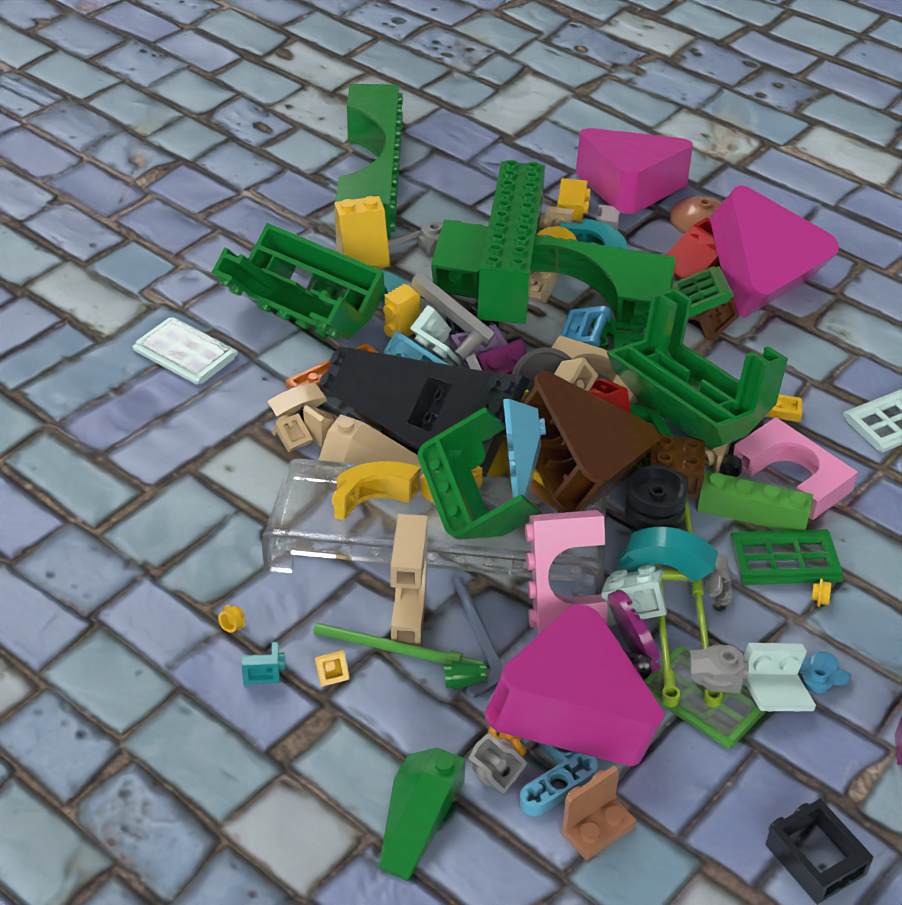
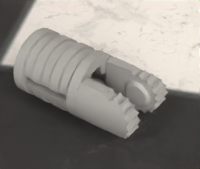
[705,553,732,606]

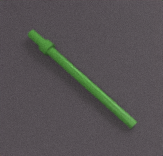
[313,623,485,664]

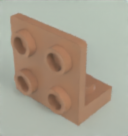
[561,765,637,861]

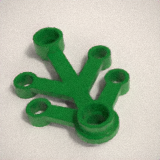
[591,317,645,350]

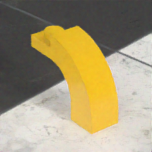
[332,461,421,520]

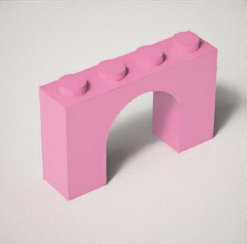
[733,417,858,520]
[525,510,608,635]

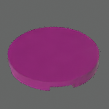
[608,589,661,675]

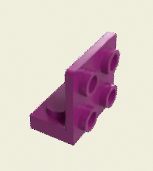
[476,339,527,374]

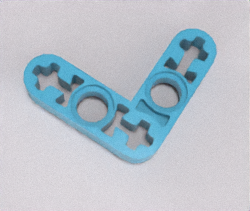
[519,742,598,816]

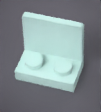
[410,305,465,367]
[601,564,667,626]
[743,643,816,712]

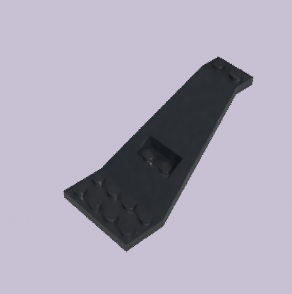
[319,347,530,477]

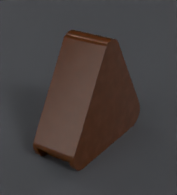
[522,371,660,513]

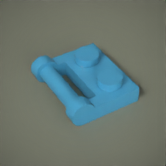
[561,306,612,348]

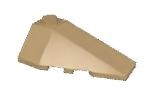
[316,414,423,485]

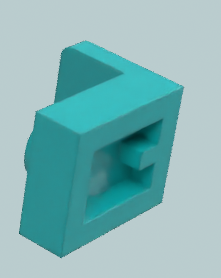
[241,642,285,685]

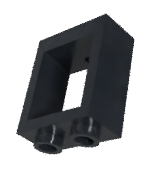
[765,798,874,905]

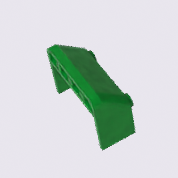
[418,407,542,540]

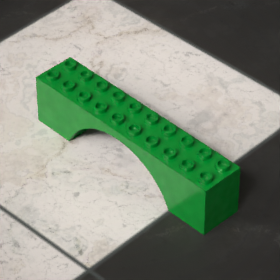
[336,83,403,240]
[477,160,545,324]
[431,219,676,328]

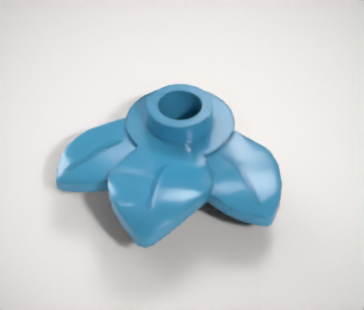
[798,651,851,694]

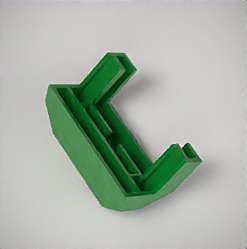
[211,223,385,340]
[607,288,788,450]

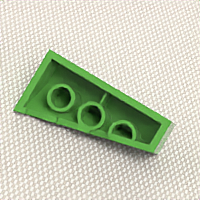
[697,471,813,531]

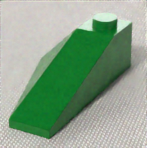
[379,747,466,882]

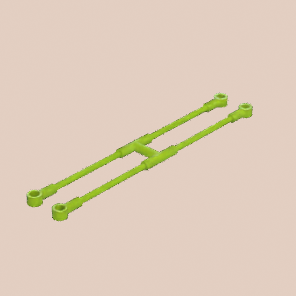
[636,462,723,708]

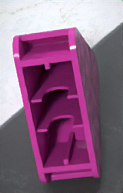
[575,128,693,214]
[710,185,839,317]
[485,604,664,766]

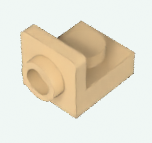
[540,206,573,229]
[272,413,313,453]

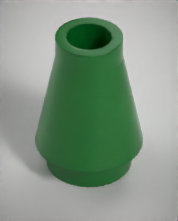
[444,660,487,691]

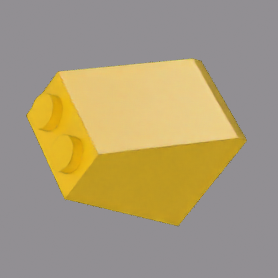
[334,196,390,269]

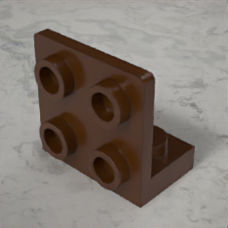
[688,298,739,340]
[650,435,705,499]

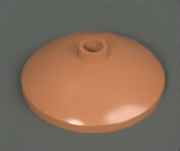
[670,196,723,234]

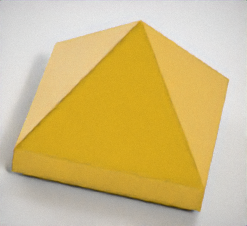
[314,650,350,687]

